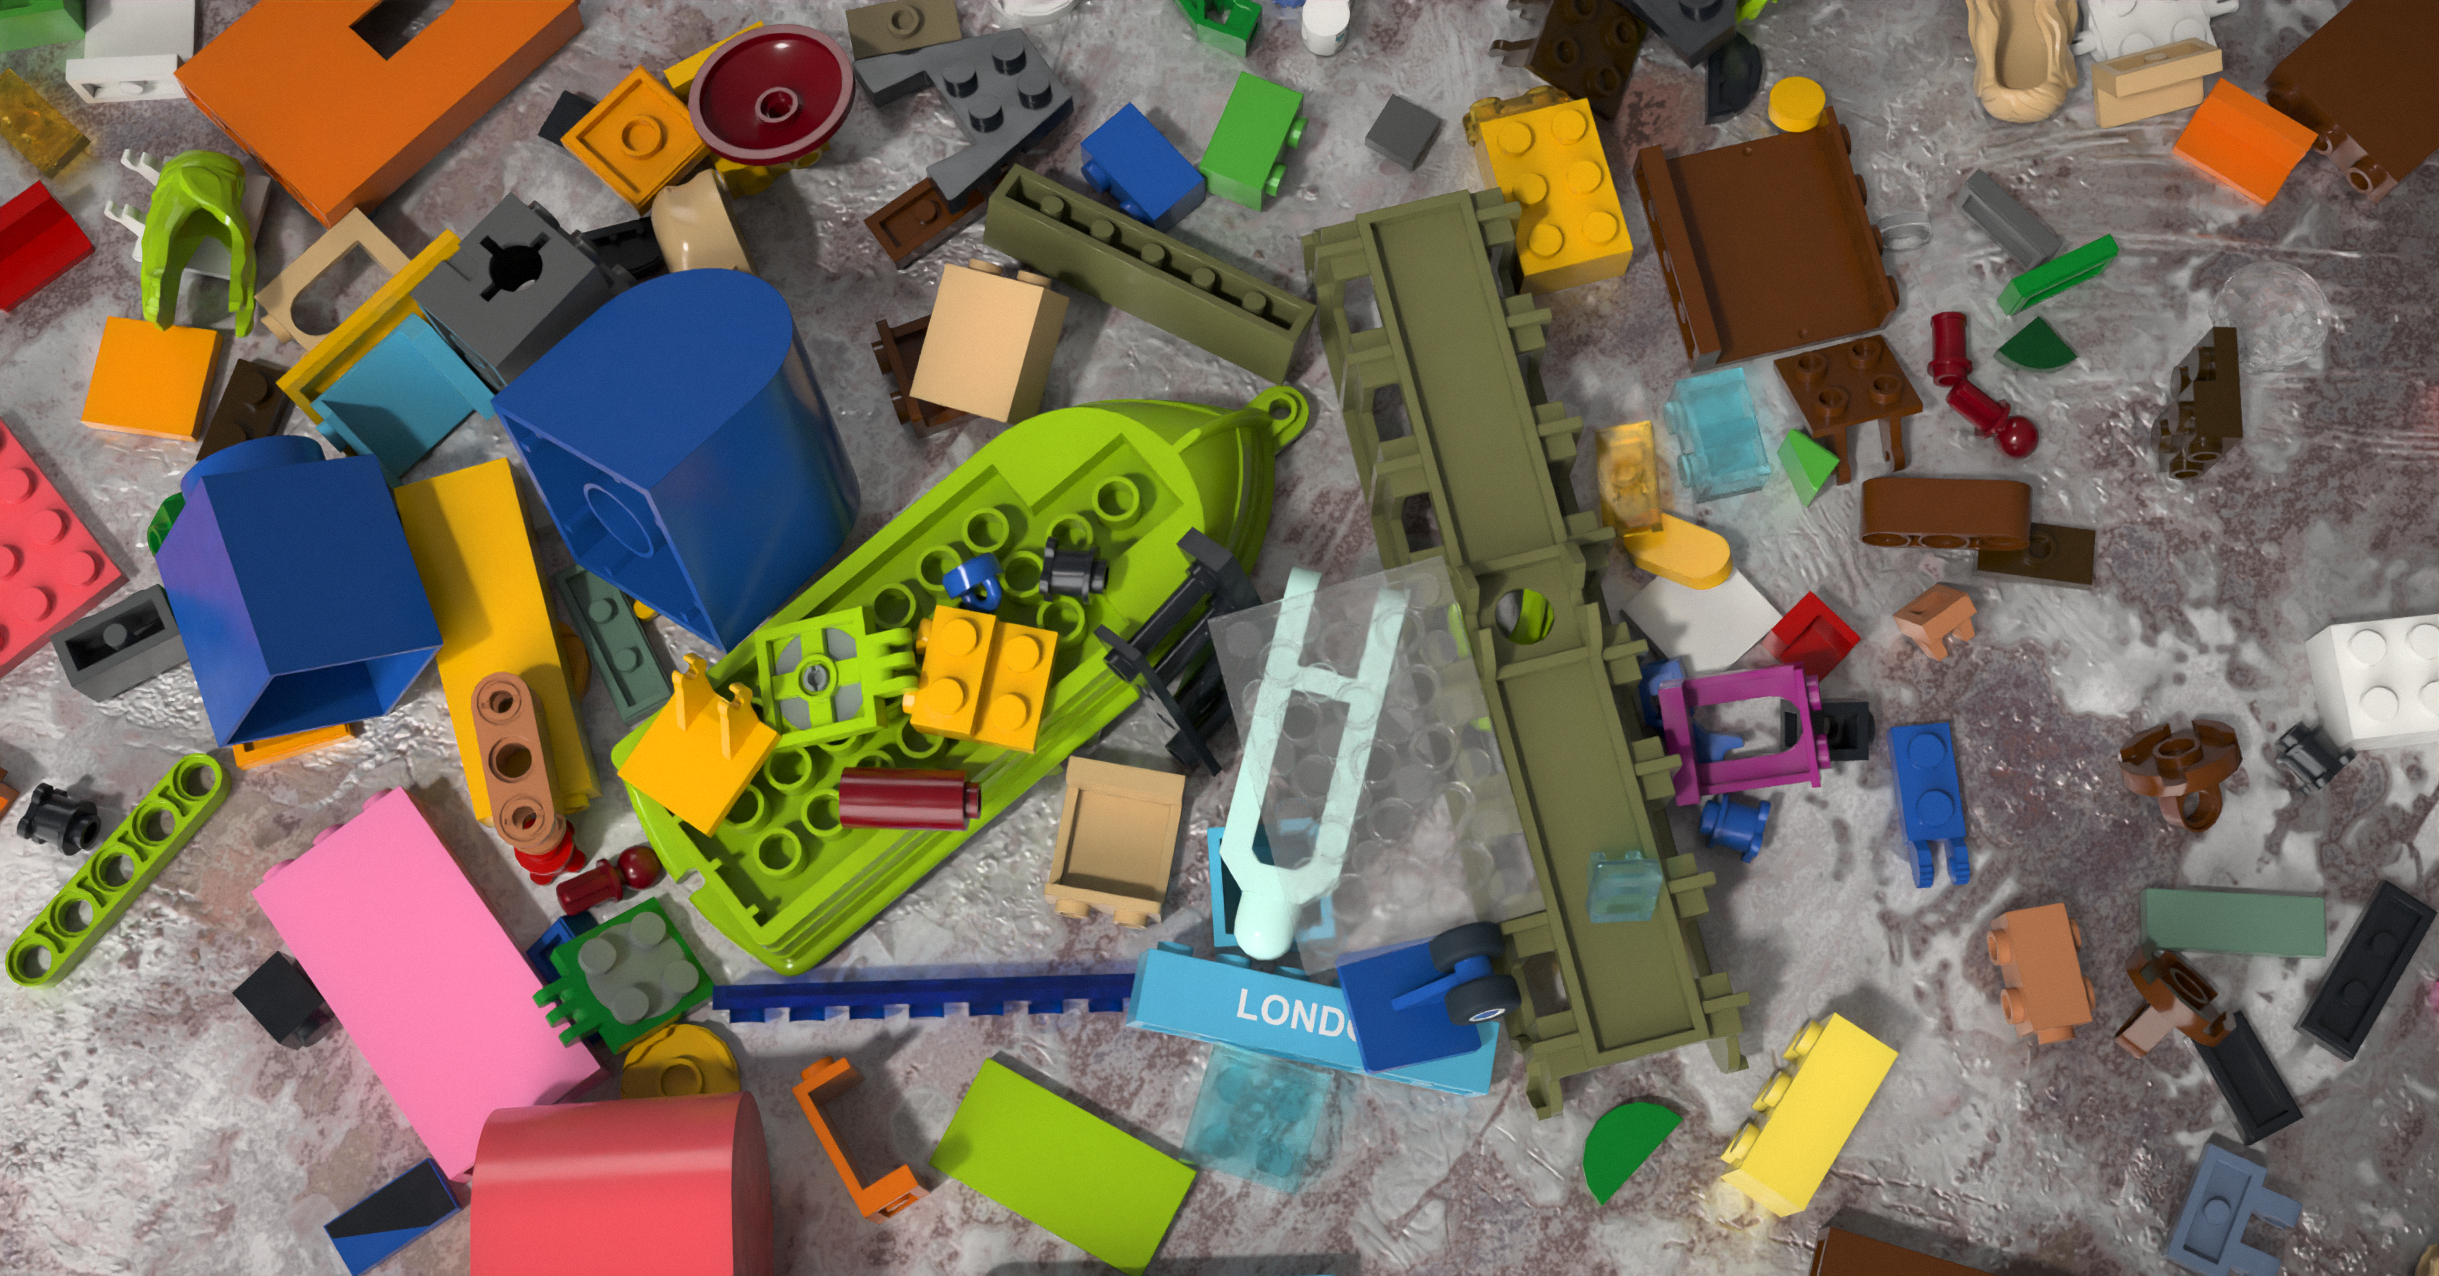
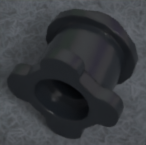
[1039,536,1110,605]
[2274,721,2358,798]
[17,783,101,856]

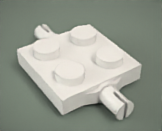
[2070,0,2239,62]

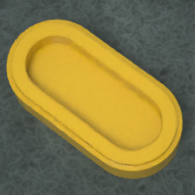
[1624,512,1733,590]

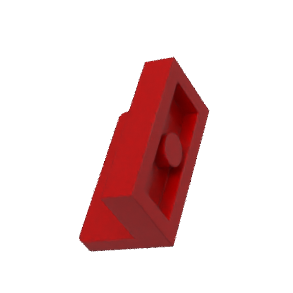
[0,180,96,313]

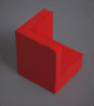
[1761,590,1861,683]

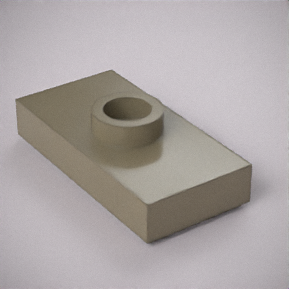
[845,0,962,61]

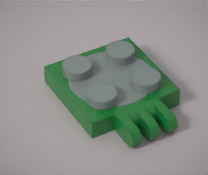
[532,896,719,1056]

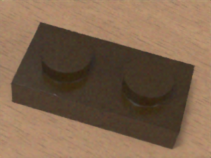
[195,358,291,462]

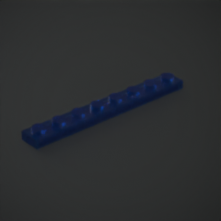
[712,973,1135,1025]

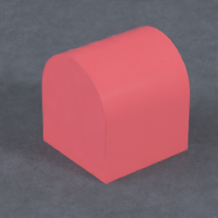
[470,1091,774,1276]

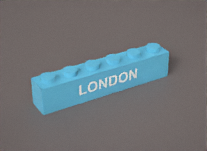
[1126,941,1500,1098]

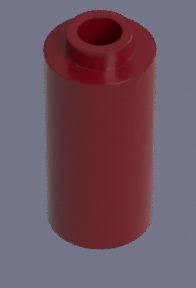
[839,767,982,831]

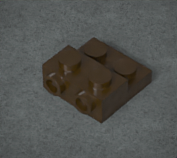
[2150,327,2243,480]

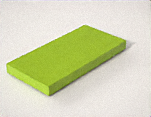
[928,1057,1198,1276]

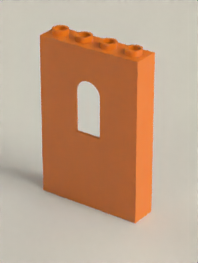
[173,0,584,230]

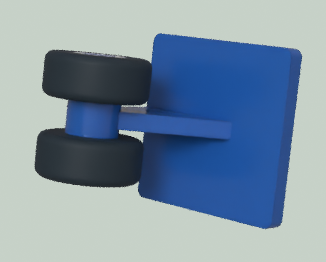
[1335,921,1522,1075]

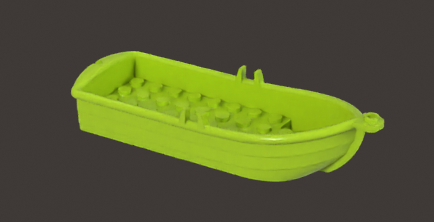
[611,385,1309,977]

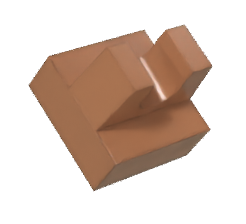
[1892,583,1977,661]

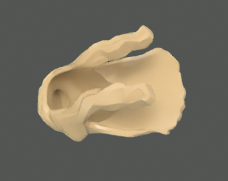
[1965,0,2078,123]

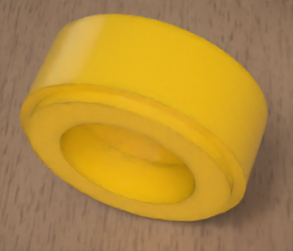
[1768,76,1826,132]

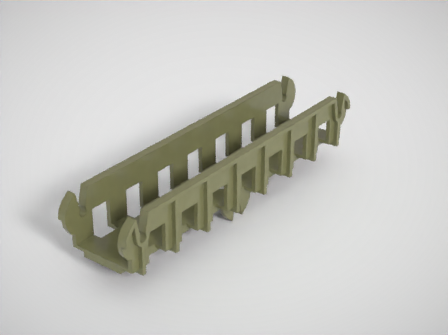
[1301,187,1751,1121]

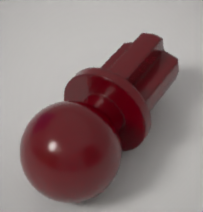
[1945,379,2039,460]
[556,845,662,916]

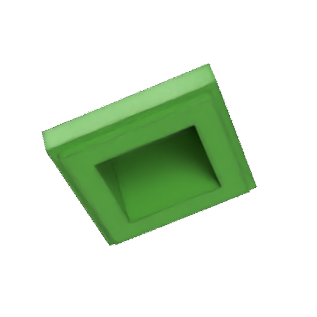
[1777,428,1840,508]

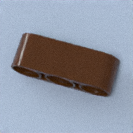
[1859,477,2033,551]

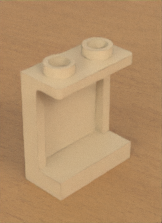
[1043,756,1187,930]

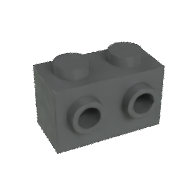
[49,584,189,703]

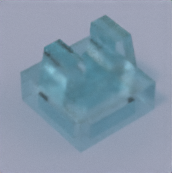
[1585,851,1663,923]

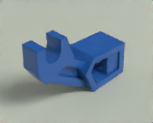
[1638,655,1745,764]

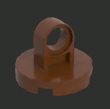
[2118,719,2243,833]
[2113,941,2236,1061]

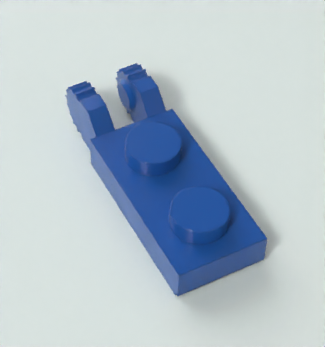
[1886,722,1970,889]

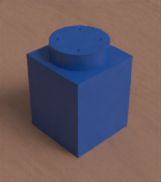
[155,435,444,748]

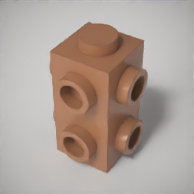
[1987,902,2095,1045]

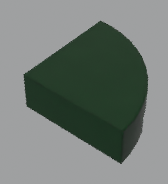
[1993,316,2077,374]

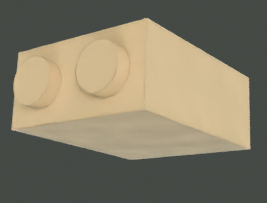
[909,258,1070,426]

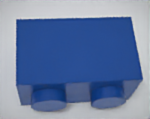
[1080,102,1205,234]

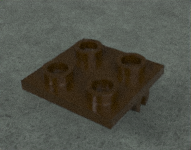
[1488,0,1647,121]

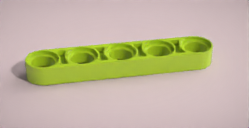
[5,753,232,991]

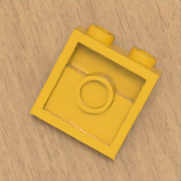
[902,605,1061,754]

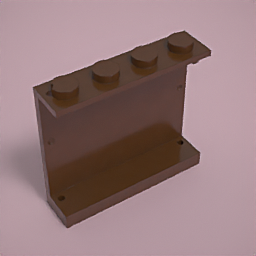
[1632,106,1899,374]

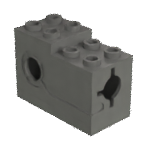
[409,192,640,396]

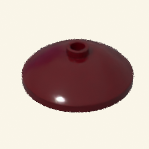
[688,24,856,166]

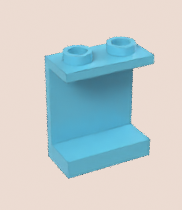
[310,312,496,491]

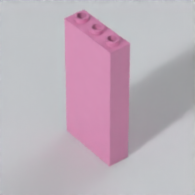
[251,785,613,1184]

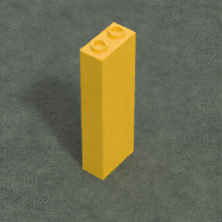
[393,457,604,828]

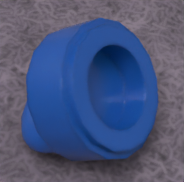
[941,552,1004,614]

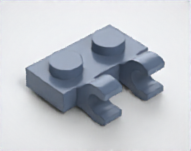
[2161,1143,2303,1276]

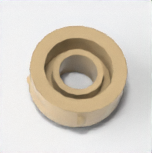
[651,168,761,279]

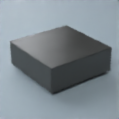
[1365,94,1441,171]

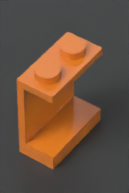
[791,1056,931,1225]

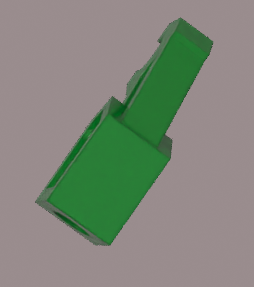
[1173,0,1263,58]

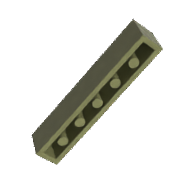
[983,163,1318,387]

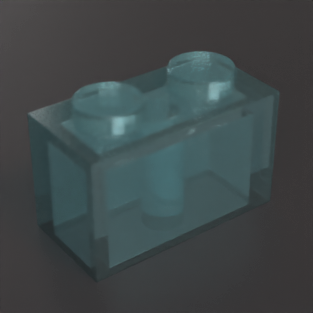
[1663,367,1772,504]

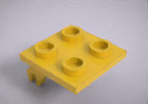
[617,652,782,838]

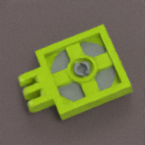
[754,606,919,753]

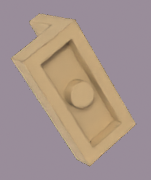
[2091,37,2223,129]

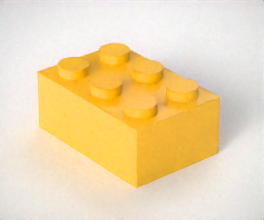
[1474,98,1634,297]

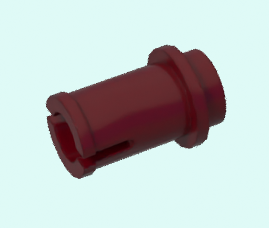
[1927,311,1973,388]

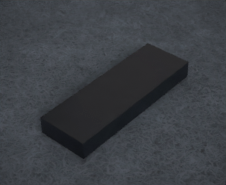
[2293,880,2438,1062]

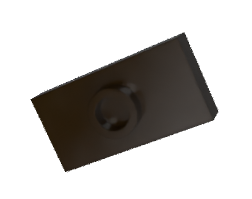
[1972,522,2095,590]

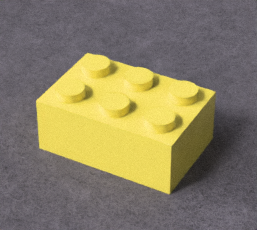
[1719,1012,1899,1217]

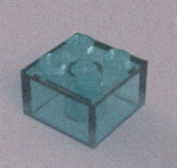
[1178,1040,1332,1200]

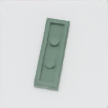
[551,563,675,728]
[2140,888,2326,959]

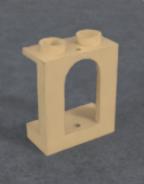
[254,207,411,360]

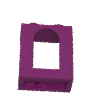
[1658,661,1832,806]

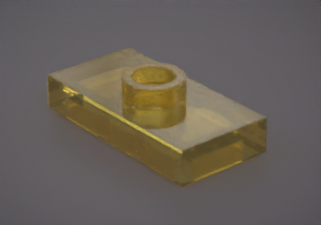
[0,67,91,180]
[1595,420,1664,538]

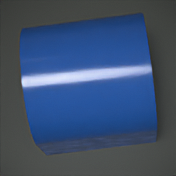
[490,268,860,654]

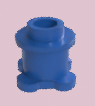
[1697,793,1771,864]

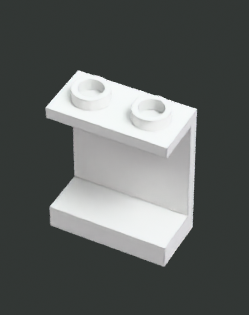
[66,0,199,103]

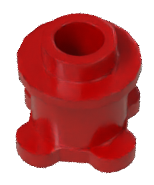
[514,818,587,887]

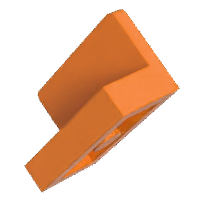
[2172,77,2319,206]

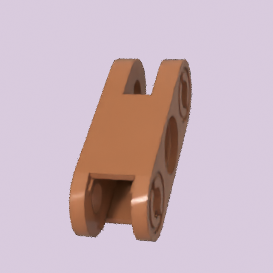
[471,672,566,855]

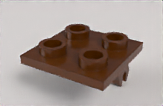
[1773,334,1923,486]

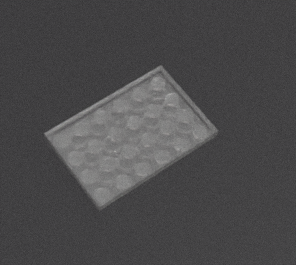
[1207,555,1546,976]

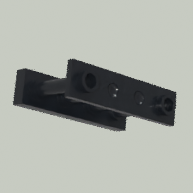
[1093,526,1277,777]

